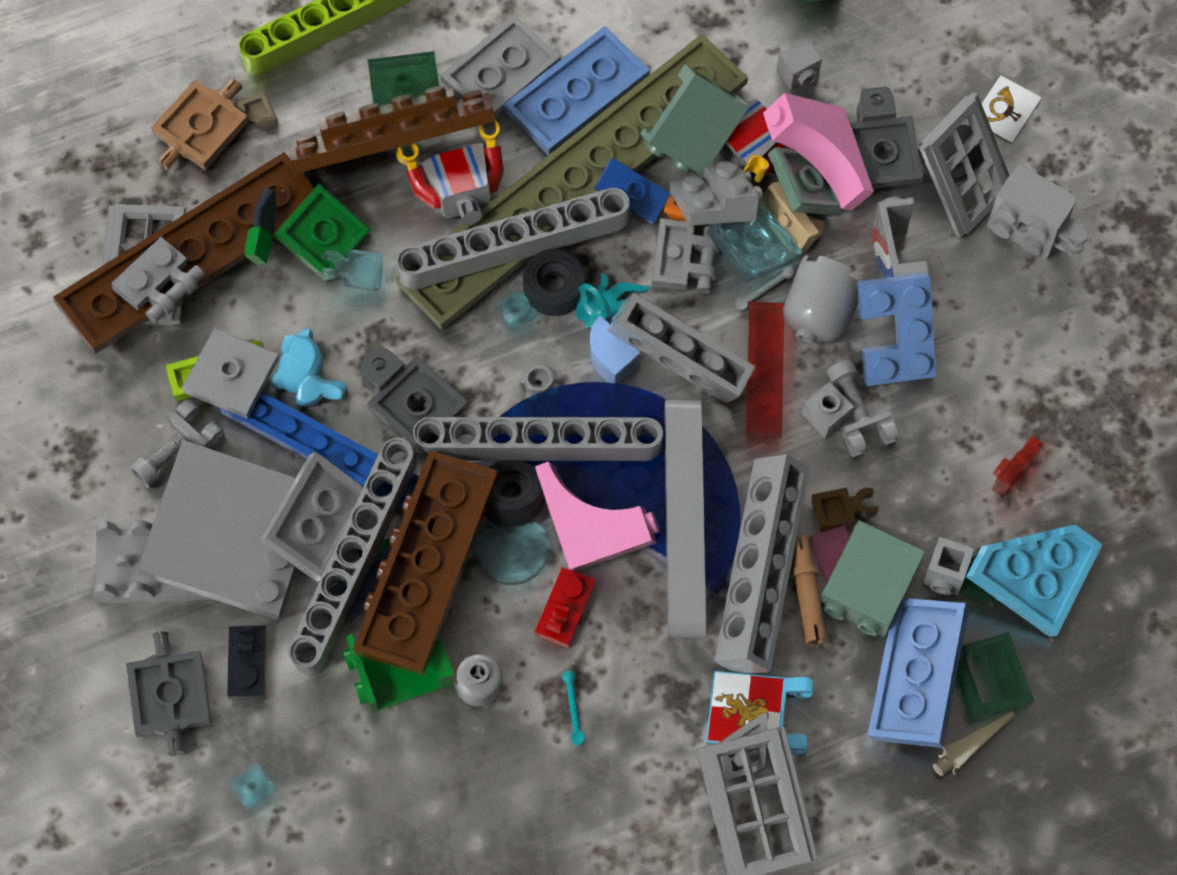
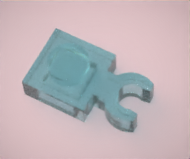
[321,249,384,291]

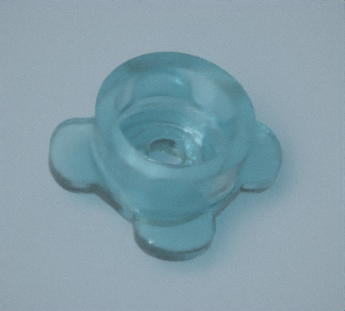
[495,291,536,330]
[229,764,275,808]

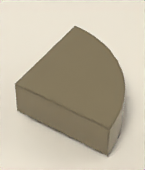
[233,91,278,126]

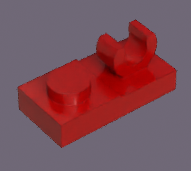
[534,567,596,649]

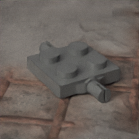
[126,631,211,756]

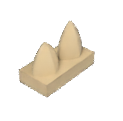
[759,181,824,257]

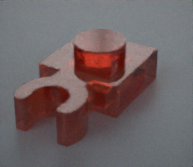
[992,436,1044,498]

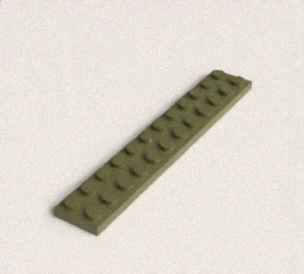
[395,34,748,330]

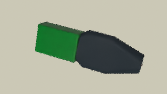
[245,189,276,265]

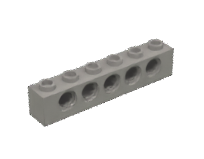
[714,454,810,674]

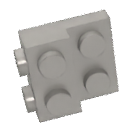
[670,162,763,225]

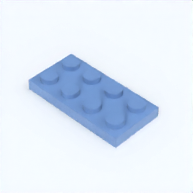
[504,26,650,155]
[868,598,969,748]

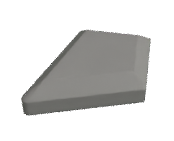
[720,712,768,779]

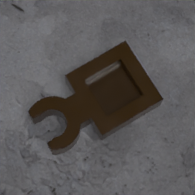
[811,487,879,532]

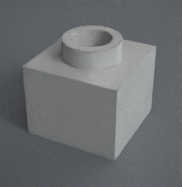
[776,39,822,91]
[801,382,854,439]

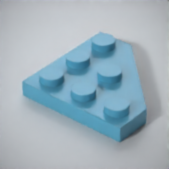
[966,524,1103,637]

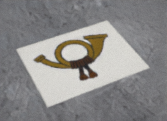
[982,75,1042,143]

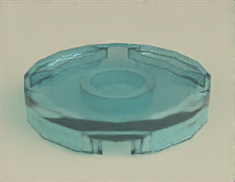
[476,521,548,586]

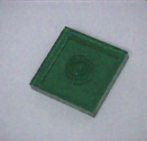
[367,51,439,107]

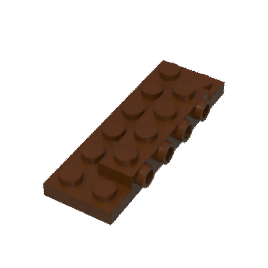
[290,86,496,174]
[352,450,500,676]

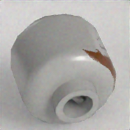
[454,653,503,706]

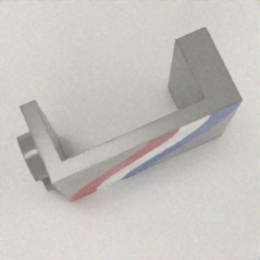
[871,197,929,278]

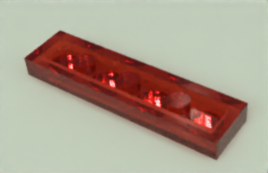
[746,302,784,438]

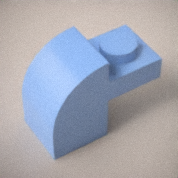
[590,313,640,389]

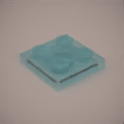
[706,203,803,283]

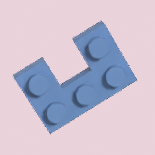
[857,272,936,386]

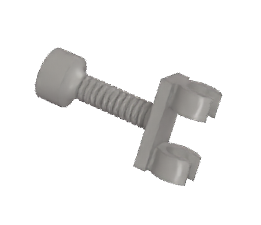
[826,359,899,457]
[129,398,225,488]

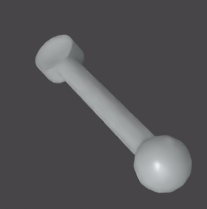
[734,266,795,313]

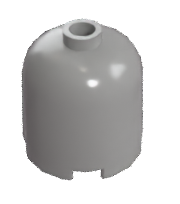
[782,255,865,345]

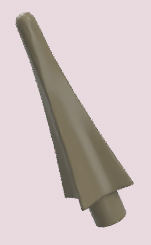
[933,711,1016,776]

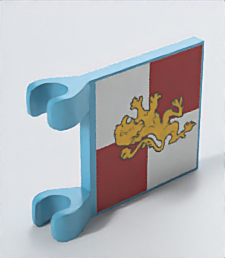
[706,671,813,755]

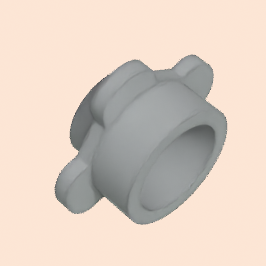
[519,365,559,402]

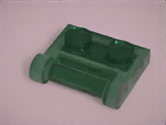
[957,632,1034,723]

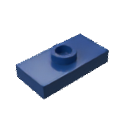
[594,158,671,224]

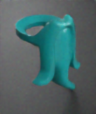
[576,273,650,328]

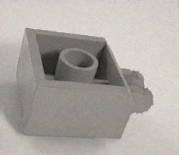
[987,163,1089,260]

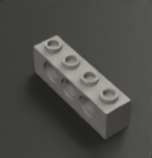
[607,293,756,404]

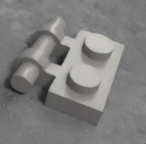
[652,218,720,294]
[112,237,205,323]

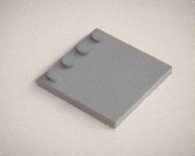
[136,440,295,620]

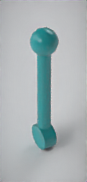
[562,670,585,746]

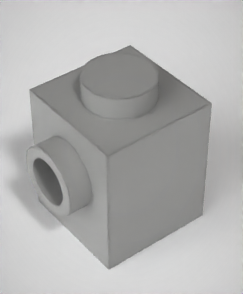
[923,537,974,595]

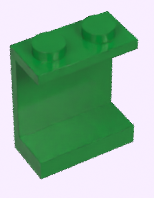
[342,634,455,714]

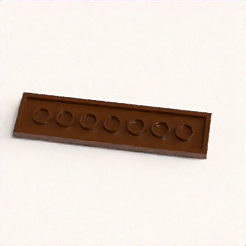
[53,152,314,355]

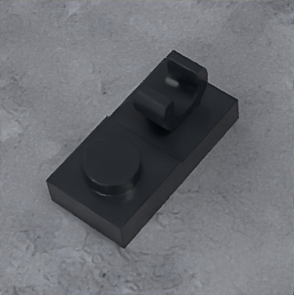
[227,625,267,701]

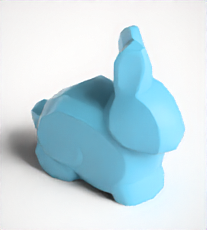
[272,328,348,406]

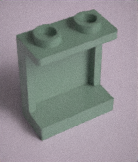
[640,64,749,176]
[820,521,925,637]

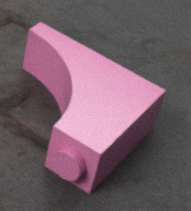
[763,93,874,211]
[535,462,659,572]

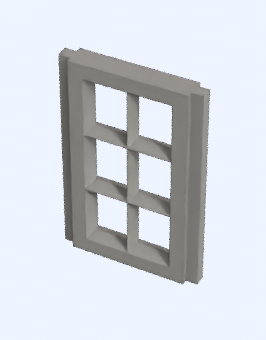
[919,92,1010,238]
[102,204,192,325]
[696,726,818,875]

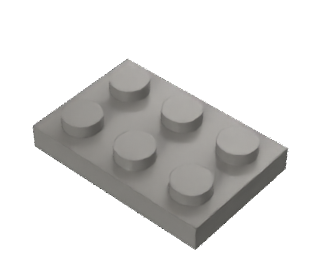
[440,14,561,124]
[260,452,363,583]

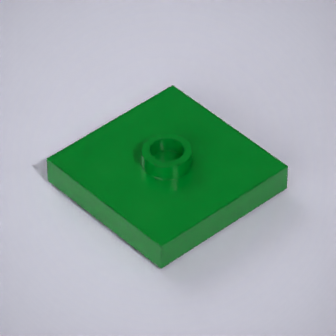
[273,183,371,282]

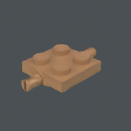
[151,78,249,170]

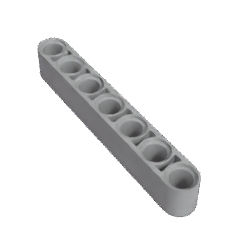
[397,188,630,290]
[664,400,706,638]
[413,417,663,461]
[289,437,417,675]

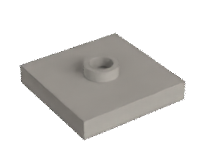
[182,328,279,419]

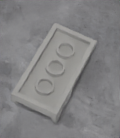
[94,520,214,604]

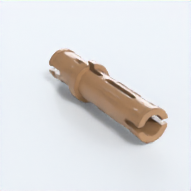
[790,534,829,646]

